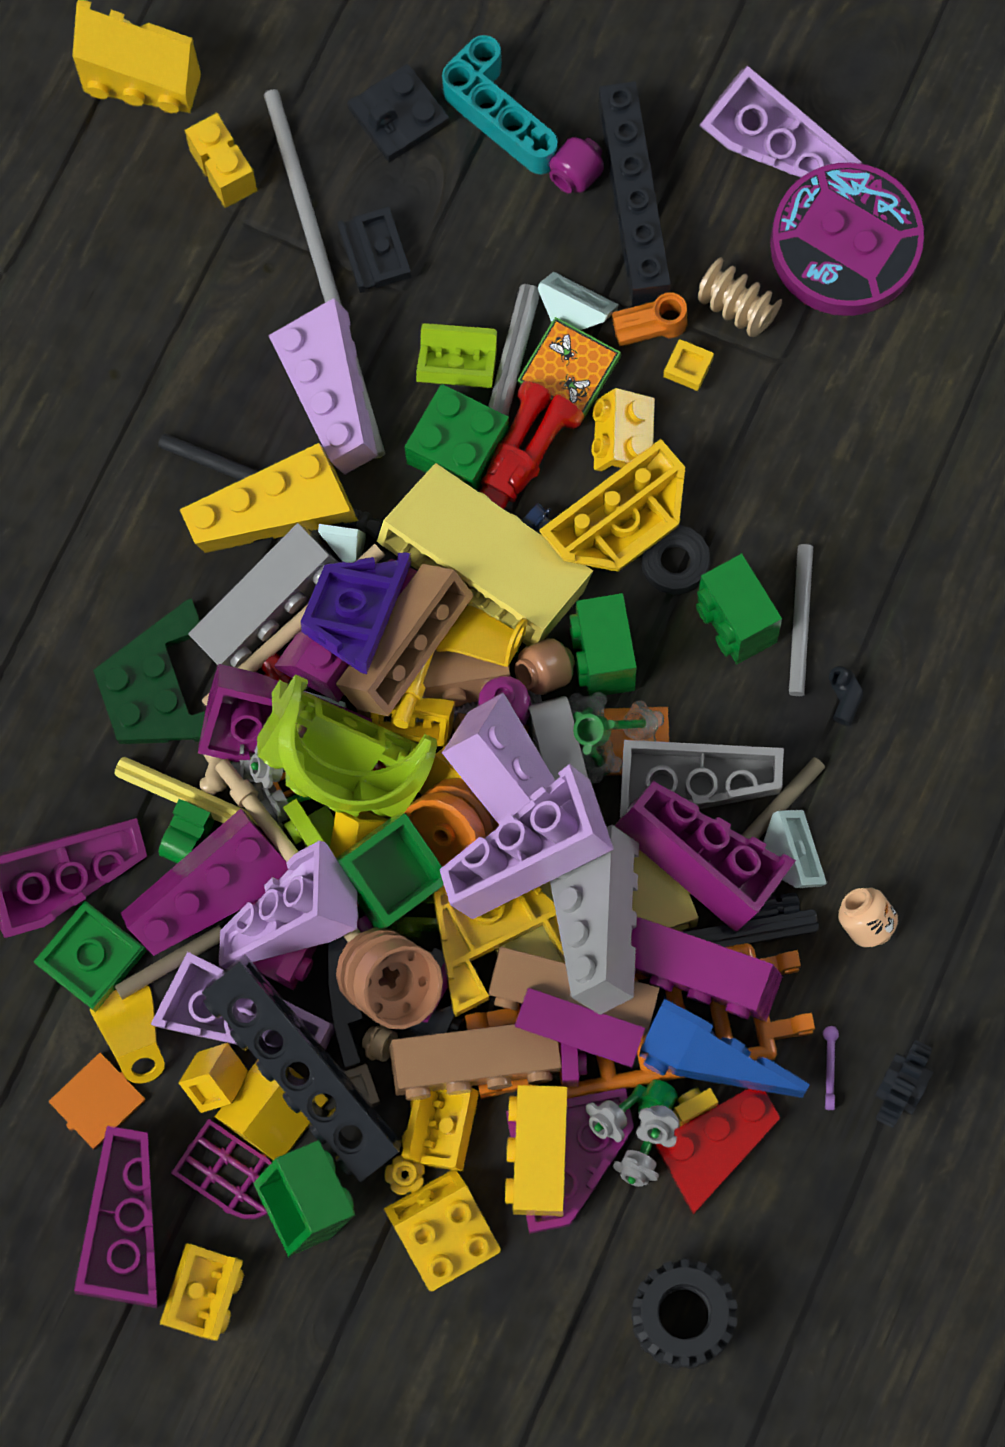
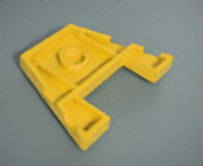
[433,886,565,1016]

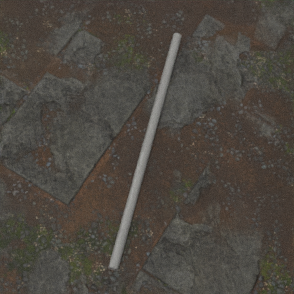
[264,90,385,459]

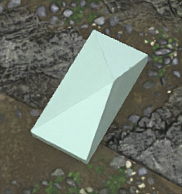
[538,272,619,330]
[318,524,366,563]
[764,810,827,888]

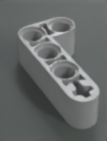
[528,696,588,781]

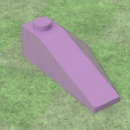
[700,66,861,178]
[219,840,358,969]

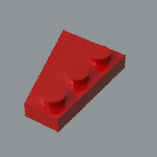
[653,1089,780,1215]

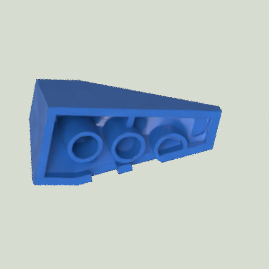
[639,999,809,1098]

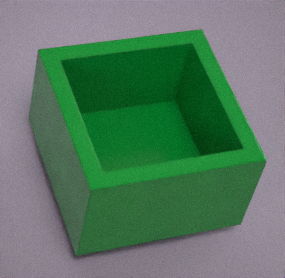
[405,384,509,491]
[696,554,782,664]
[570,593,637,698]
[336,813,444,928]
[253,1140,355,1257]

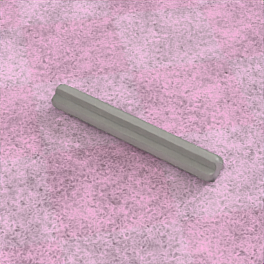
[488,284,540,416]

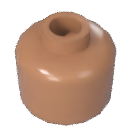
[515,639,575,695]

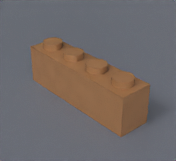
[336,564,474,716]
[356,649,511,718]
[488,947,659,1035]
[389,1024,562,1100]

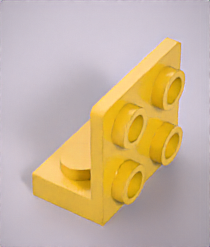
[384,1170,500,1291]

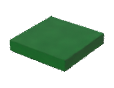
[34,901,147,1012]

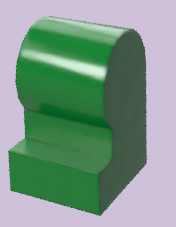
[159,799,215,863]

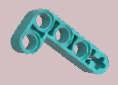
[442,35,557,174]

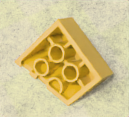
[73,0,201,113]

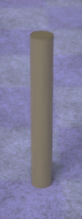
[742,757,825,839]
[114,925,221,1000]

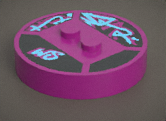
[771,163,924,316]

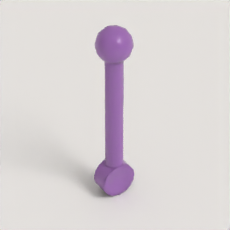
[823,1026,839,1110]

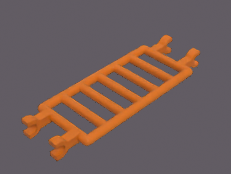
[465,943,815,1099]

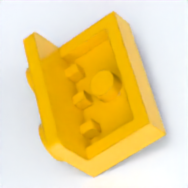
[592,388,654,471]
[402,1088,479,1171]
[160,1244,243,1341]

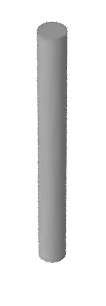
[789,544,813,696]

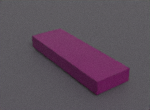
[514,988,645,1067]

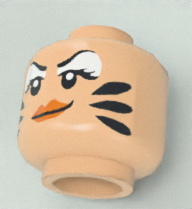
[838,888,898,947]

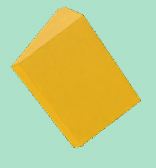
[214,1060,328,1161]

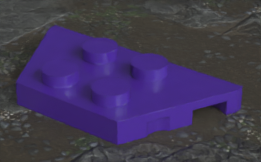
[300,552,411,674]

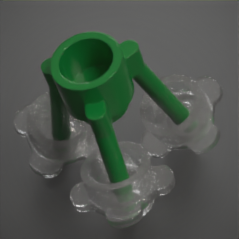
[568,692,664,784]

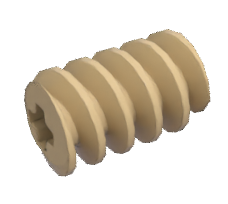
[698,257,782,337]

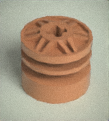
[336,928,443,1029]

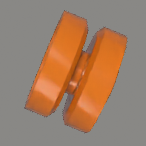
[404,778,499,867]

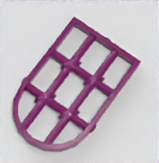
[171,1119,272,1219]

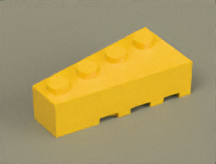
[180,443,358,553]

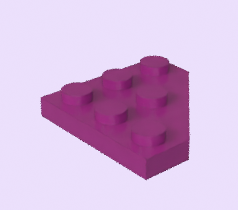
[506,1088,634,1234]

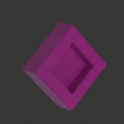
[561,1043,587,1087]

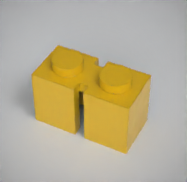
[185,113,257,208]

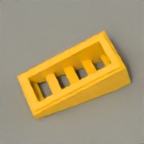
[371,698,455,747]

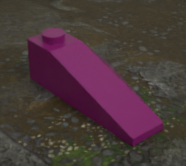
[274,558,417,703]
[198,664,372,762]
[0,818,147,938]

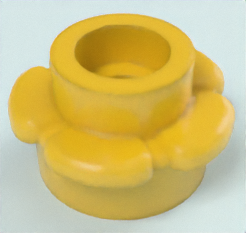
[385,1155,425,1195]

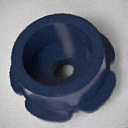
[521,503,551,534]

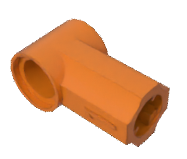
[611,293,688,346]

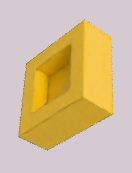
[664,339,714,391]
[674,1088,718,1126]

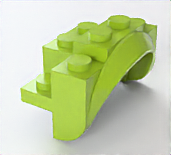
[257,674,437,817]

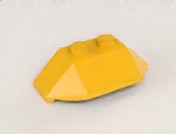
[540,439,685,572]

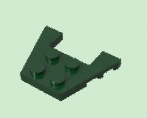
[93,598,205,744]

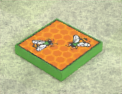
[517,317,621,420]

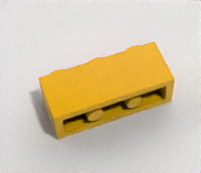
[505,1085,567,1216]

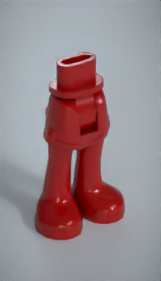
[480,381,585,509]

